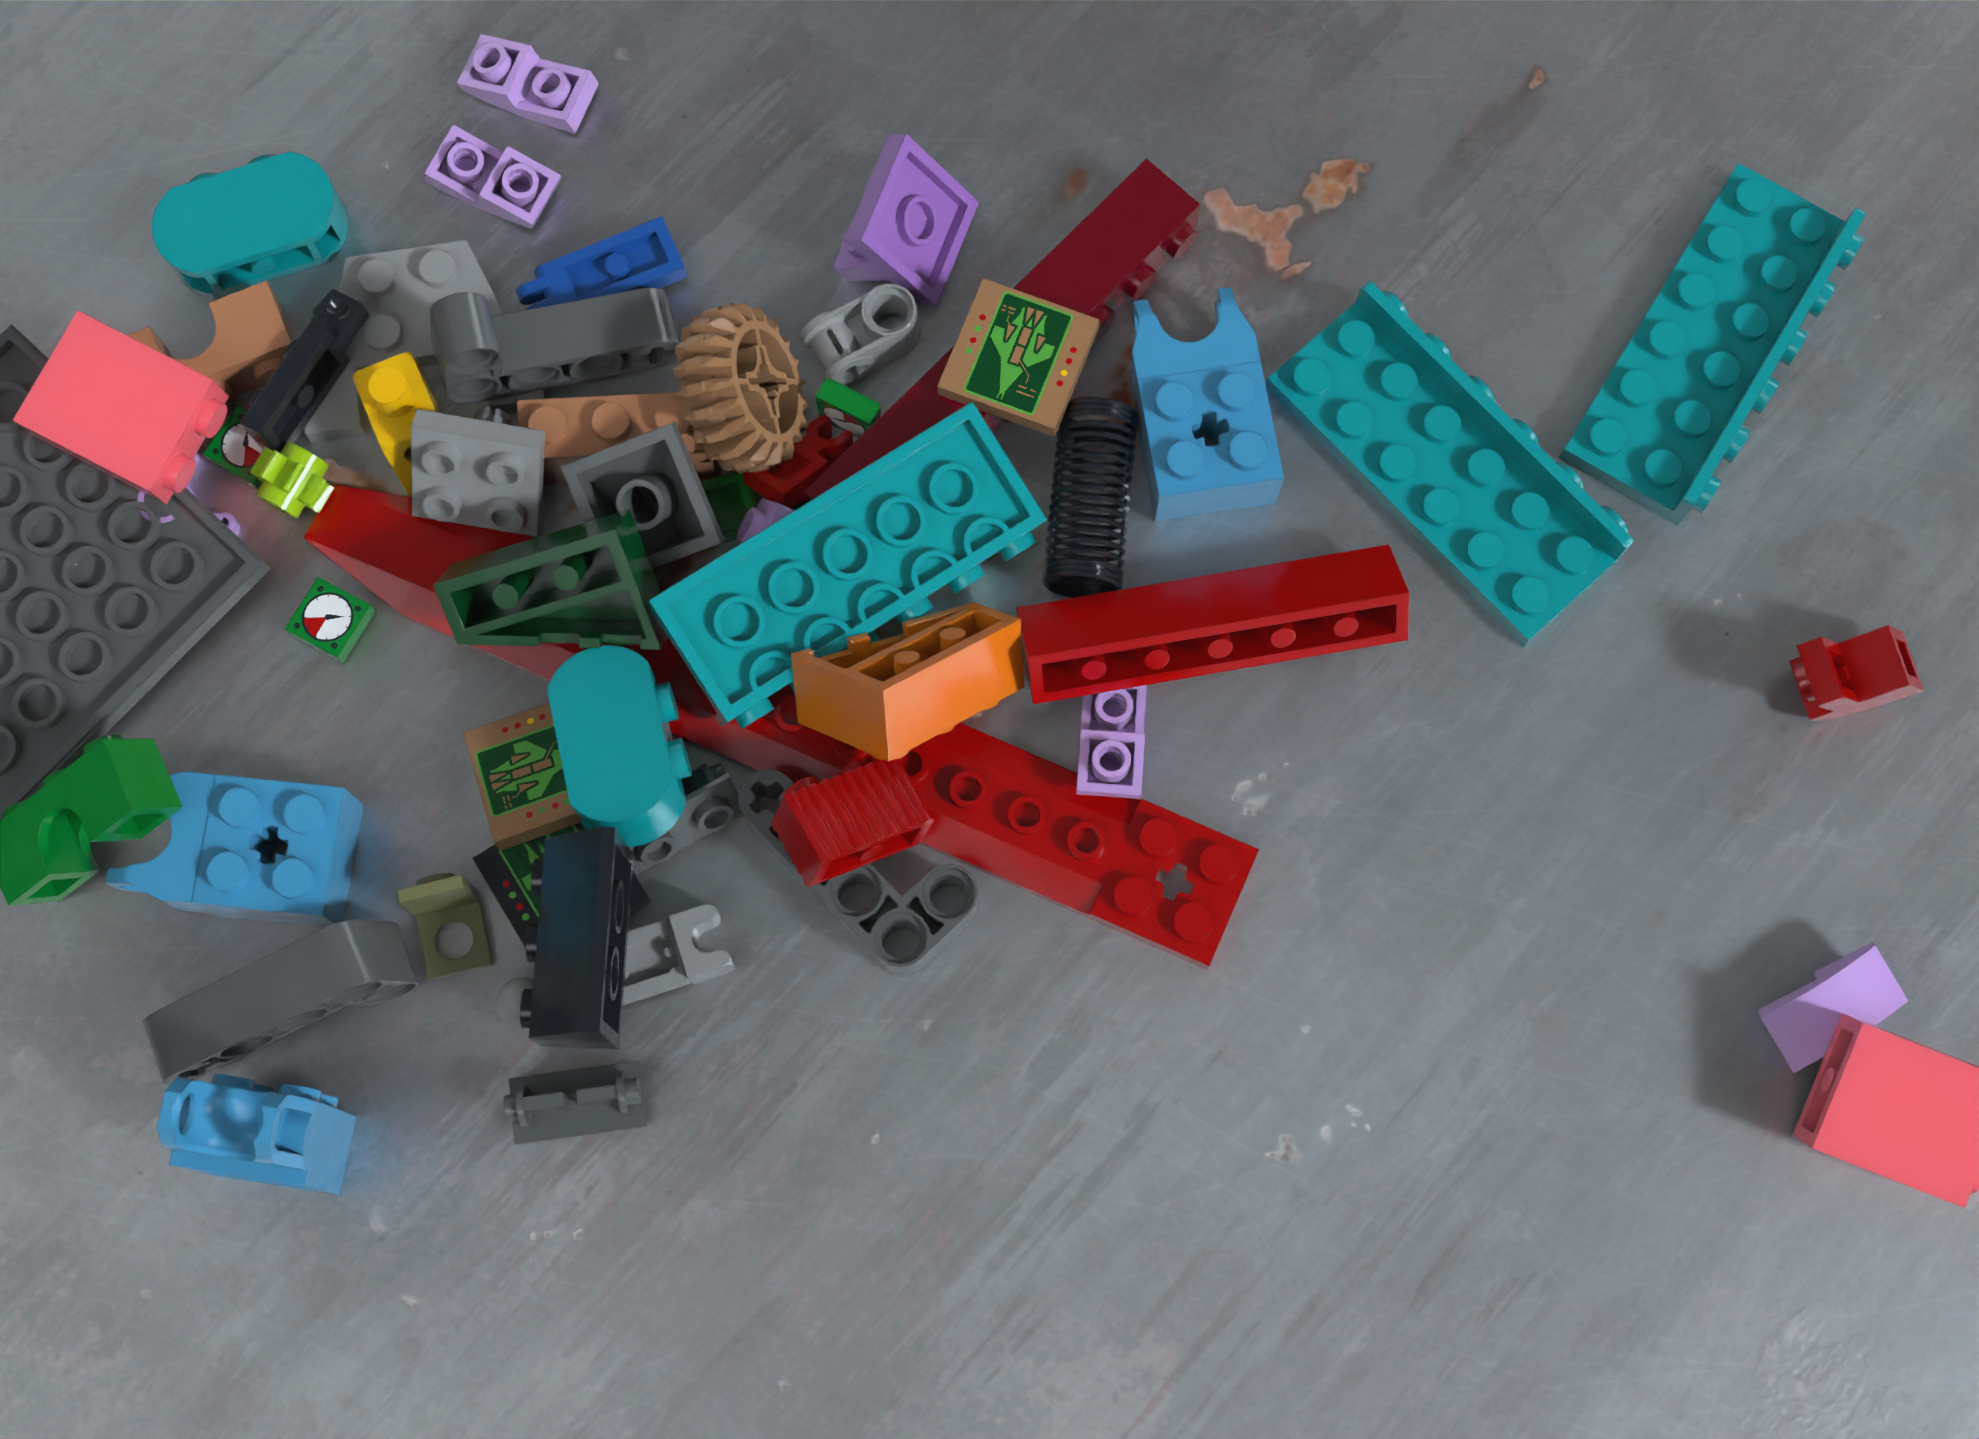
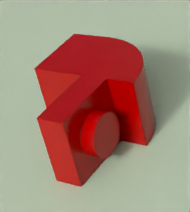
[1789,625,1924,721]

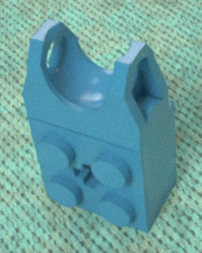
[1129,287,1284,522]
[105,771,364,928]
[157,1074,357,1195]

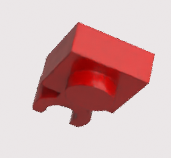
[742,415,854,509]

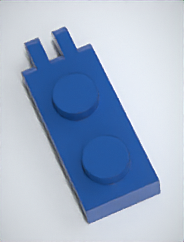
[516,216,687,310]

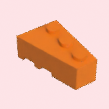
[791,602,1024,761]

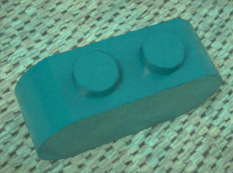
[152,151,348,299]
[547,645,692,847]

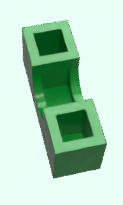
[0,734,183,906]

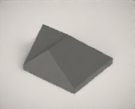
[560,422,725,569]

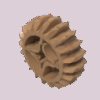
[673,302,809,474]

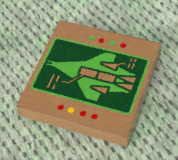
[937,278,1100,437]
[463,703,582,851]

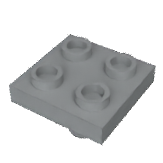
[411,407,545,537]

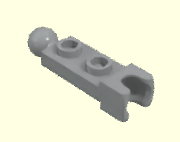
[496,903,736,1029]

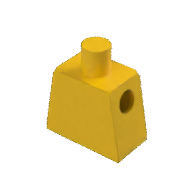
[352,351,442,497]

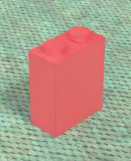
[13,310,229,505]
[1793,1013,1979,1208]

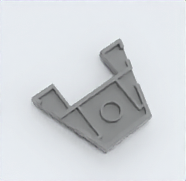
[304,240,547,443]

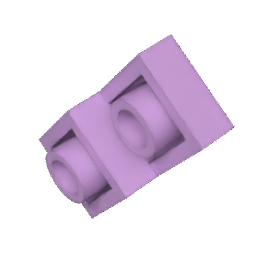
[457,34,599,134]
[424,125,561,229]
[1076,685,1147,799]
[1757,942,1908,1073]

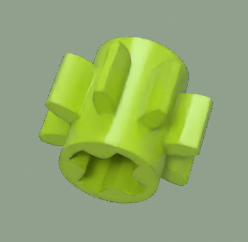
[250,441,334,519]

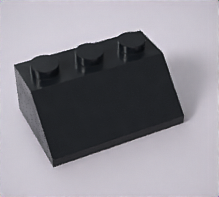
[520,827,634,1050]

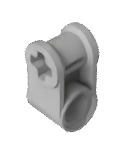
[799,283,921,387]

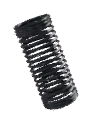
[1042,397,1139,598]

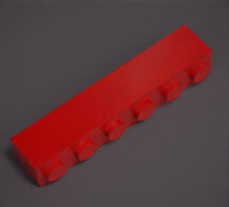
[1016,544,1409,704]

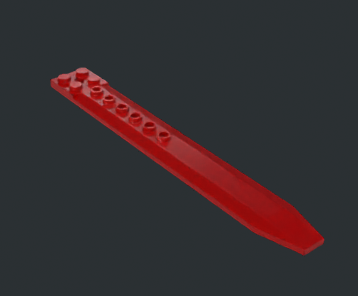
[303,484,1259,970]

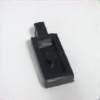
[240,289,370,453]

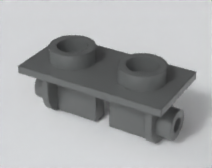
[629,762,742,875]
[504,1060,647,1145]

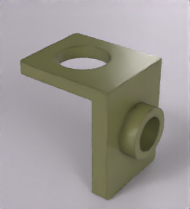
[396,873,493,980]

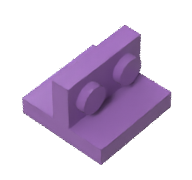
[833,133,979,306]

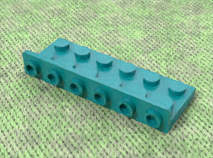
[1559,163,1867,526]
[1266,281,1634,647]
[647,402,1047,729]

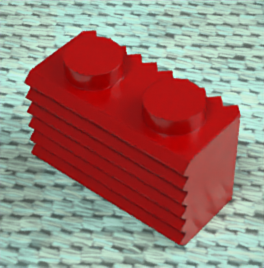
[771,756,934,887]

